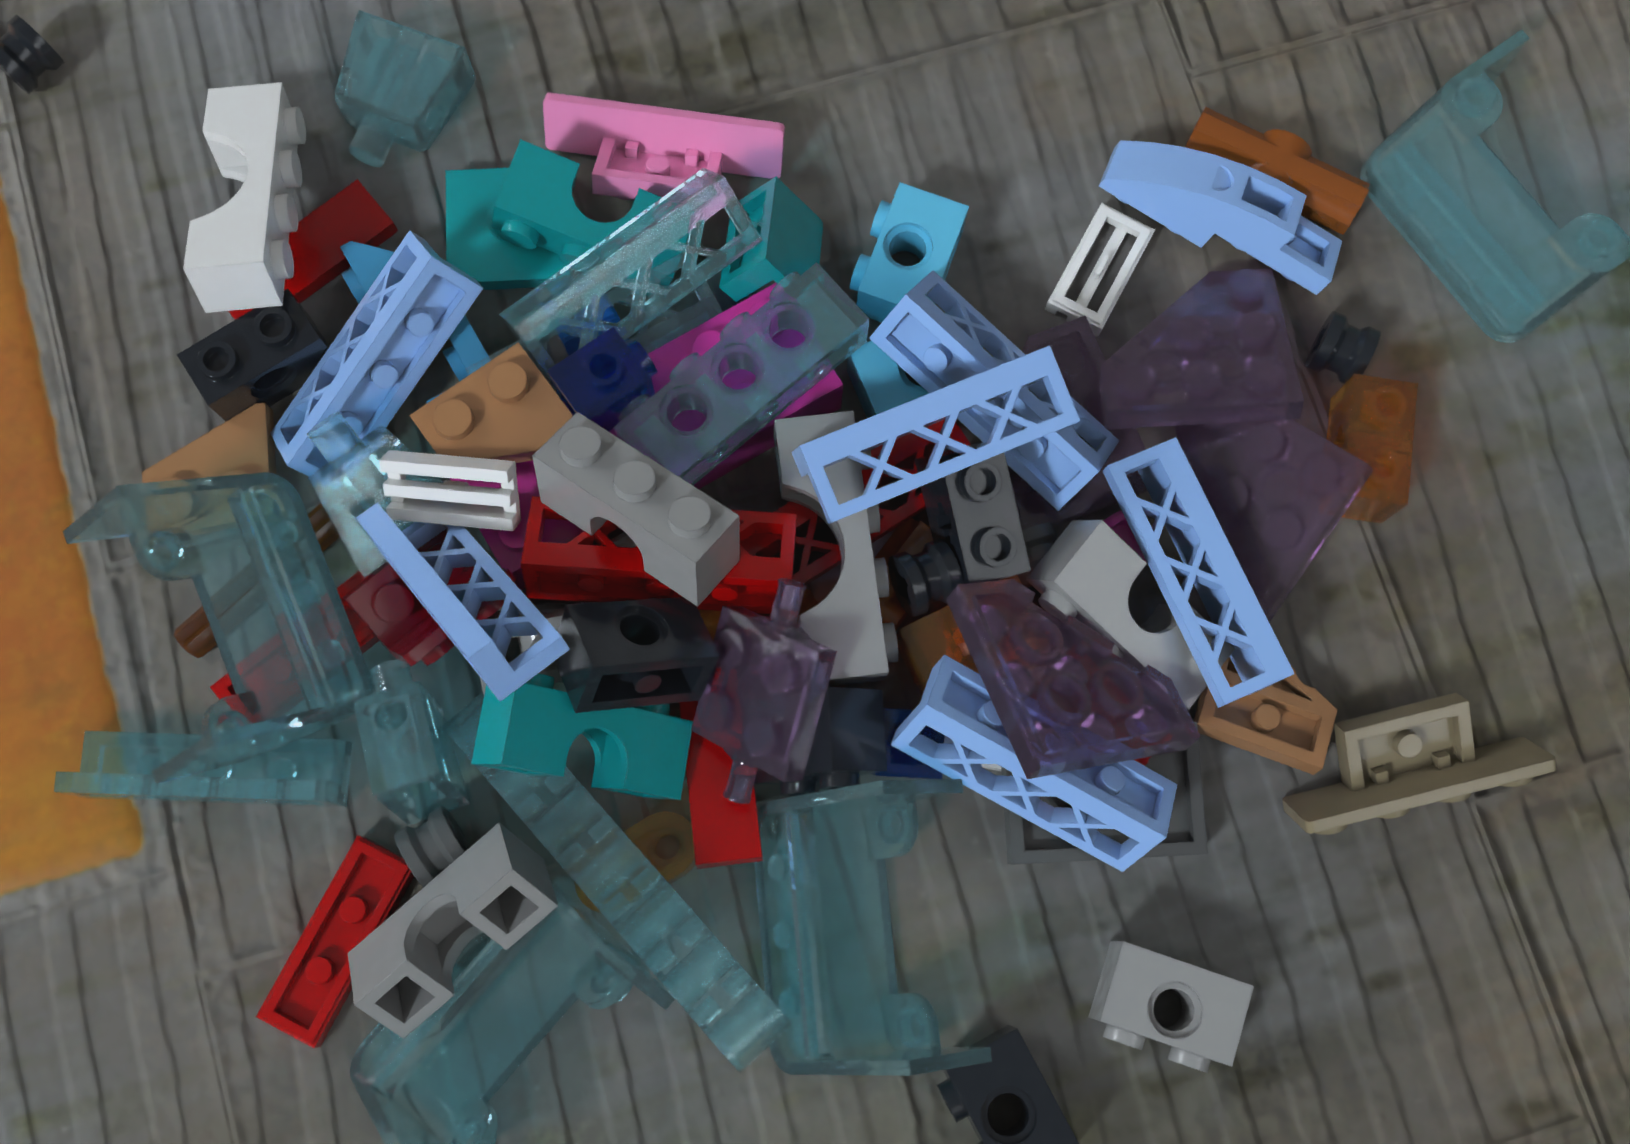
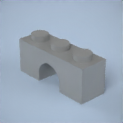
[532,412,740,607]
[1026,520,1235,709]
[348,822,558,1039]

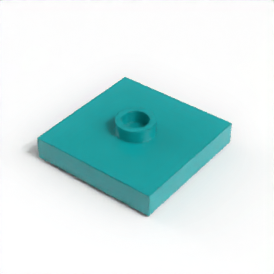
[445,168,572,290]

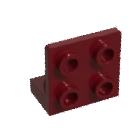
[343,529,517,666]

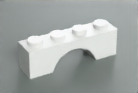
[183,82,306,313]

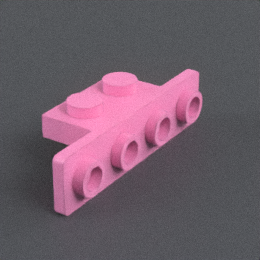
[543,93,785,210]

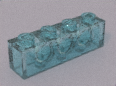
[613,262,869,485]

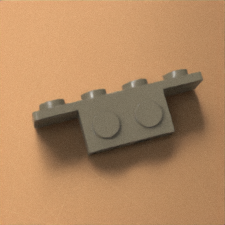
[1282,693,1557,835]

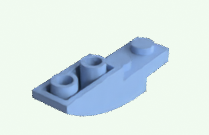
[1099,140,1342,295]

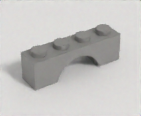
[773,411,898,690]

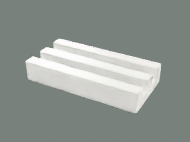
[1044,203,1155,337]
[379,450,521,531]

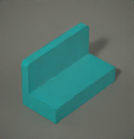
[719,176,823,307]

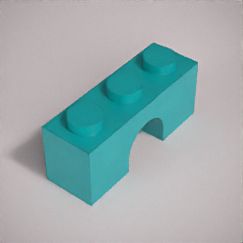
[491,139,697,297]
[471,673,694,800]

